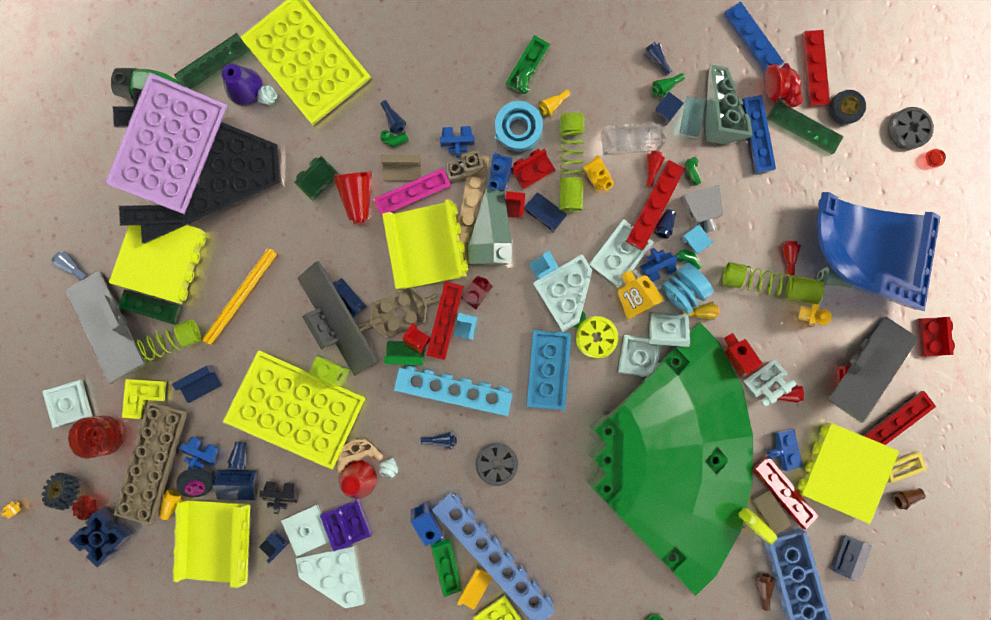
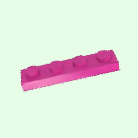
[374,168,451,217]

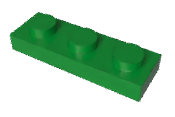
[505,35,550,95]
[430,538,462,597]

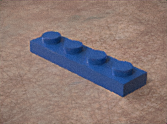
[724,1,784,72]
[742,95,776,174]

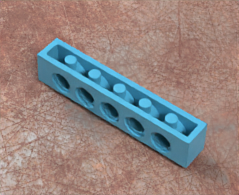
[394,365,513,416]

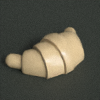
[336,439,383,473]

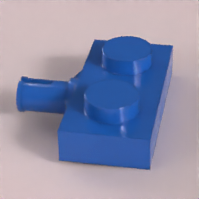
[767,429,803,471]

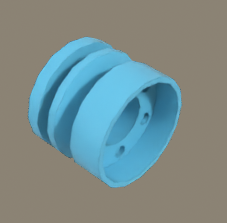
[661,263,714,315]

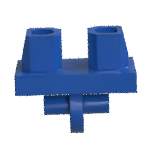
[440,126,475,158]
[488,153,513,191]
[639,248,678,282]
[180,437,218,469]

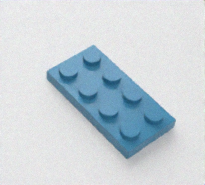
[527,330,571,410]

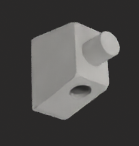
[680,184,723,233]

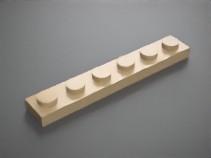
[459,155,490,269]

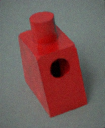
[723,333,764,379]

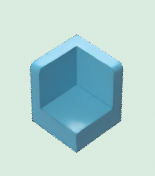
[680,225,713,254]
[529,251,559,280]
[454,313,478,340]

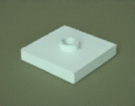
[649,312,690,347]
[618,335,662,378]
[42,380,92,428]
[281,504,329,557]

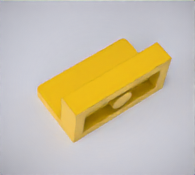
[457,565,492,610]

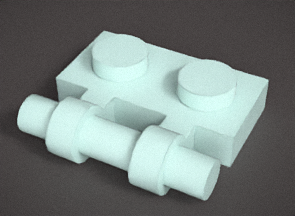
[744,359,797,407]

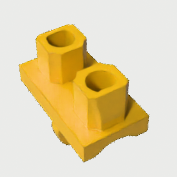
[583,155,614,192]
[799,304,832,327]

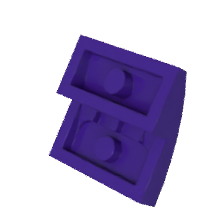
[320,499,372,552]

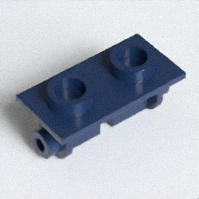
[332,278,367,318]

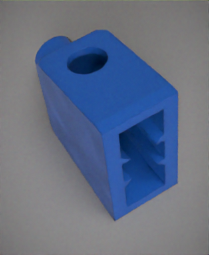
[410,501,443,546]

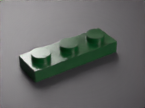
[119,289,181,325]

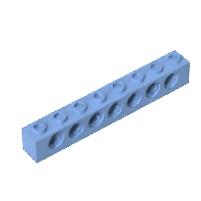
[432,492,555,620]

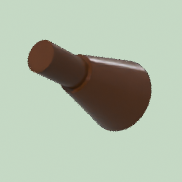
[756,573,776,611]

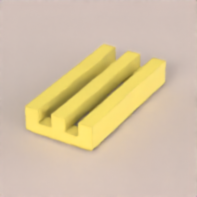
[888,451,927,483]

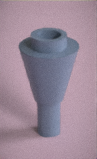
[52,251,87,281]

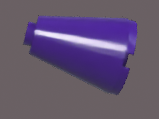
[222,64,263,106]

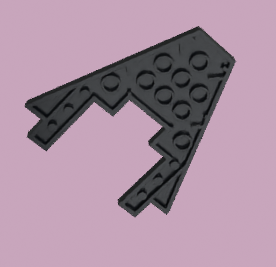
[113,88,280,244]

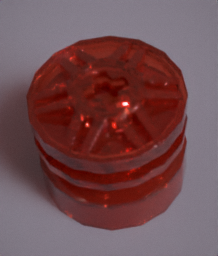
[68,415,124,459]

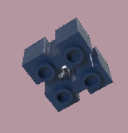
[69,507,134,567]

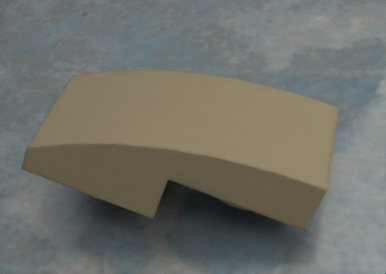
[445,149,484,183]
[753,490,792,535]

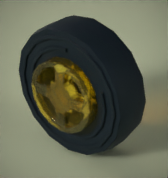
[830,90,866,124]

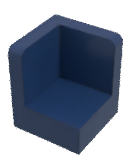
[655,92,684,125]
[259,530,289,563]

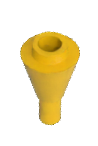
[538,89,571,117]
[682,301,719,320]

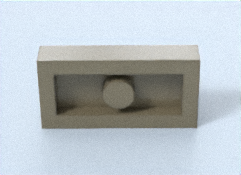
[381,154,421,181]

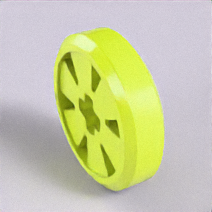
[575,316,618,358]
[738,508,777,545]

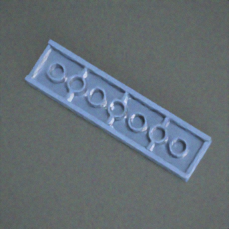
[764,528,831,620]

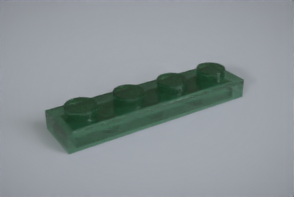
[174,33,249,90]
[767,101,844,154]

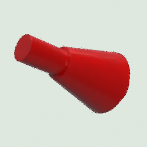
[646,150,665,186]
[781,241,801,276]

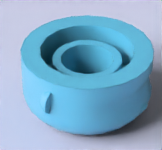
[495,101,543,152]

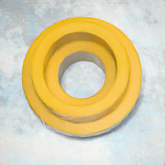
[0,501,21,519]

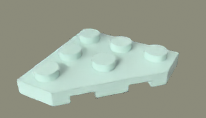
[533,254,592,332]
[296,545,365,608]

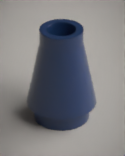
[655,209,676,239]
[227,441,247,470]

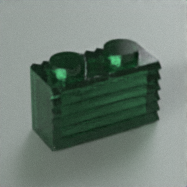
[294,156,339,201]

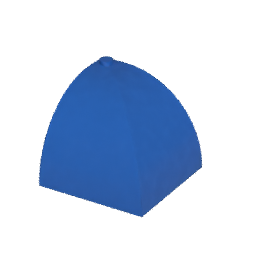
[817,192,941,311]

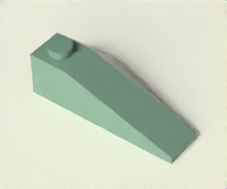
[705,64,753,144]
[467,188,512,265]

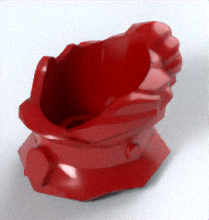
[765,63,803,108]

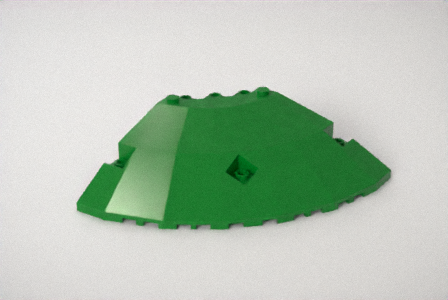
[588,322,753,596]

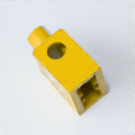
[618,270,665,320]

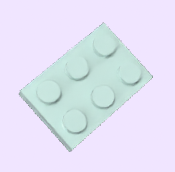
[589,219,654,288]

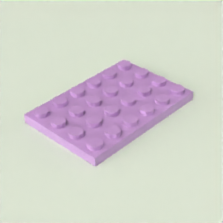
[105,73,228,214]

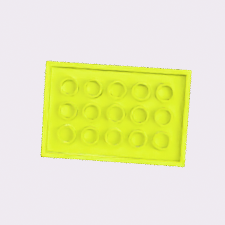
[240,0,371,125]
[223,350,365,470]

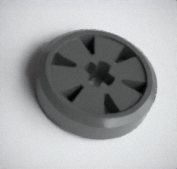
[889,107,934,150]
[476,442,518,486]

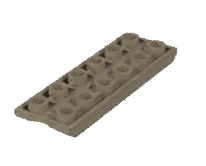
[114,401,186,526]

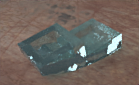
[680,96,707,137]

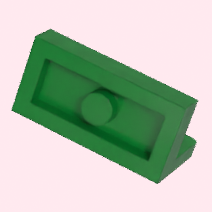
[384,341,425,365]

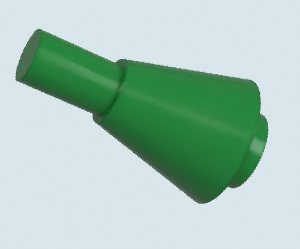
[651,73,685,98]

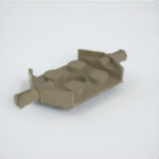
[358,287,440,338]

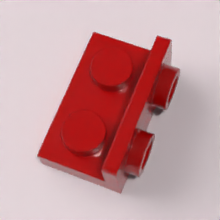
[512,149,556,190]
[919,317,955,357]

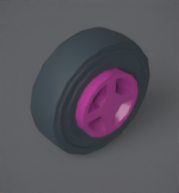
[176,468,213,498]

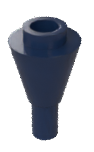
[645,42,672,76]
[380,100,406,134]
[421,431,457,450]

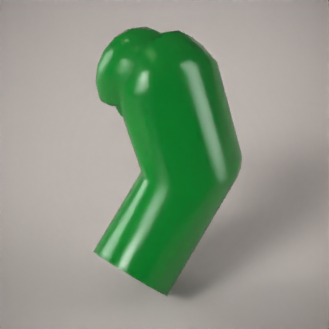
[516,65,535,94]
[380,130,409,147]
[685,157,702,186]
[676,249,703,269]

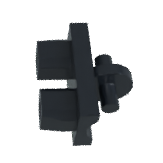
[259,481,298,514]

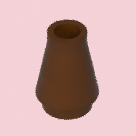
[893,488,926,510]

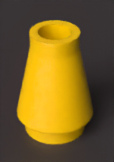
[159,489,182,520]

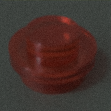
[926,148,946,168]

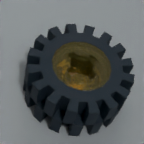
[42,472,80,510]

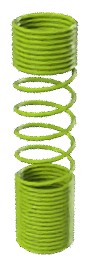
[559,112,585,212]
[722,262,825,304]
[137,319,201,362]

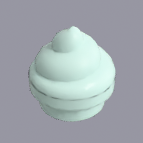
[257,85,277,105]
[379,458,398,479]

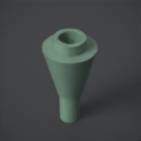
[817,267,853,288]

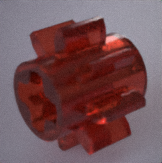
[72,495,98,520]

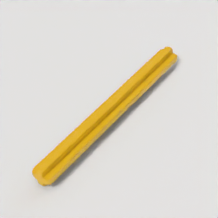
[202,248,277,345]

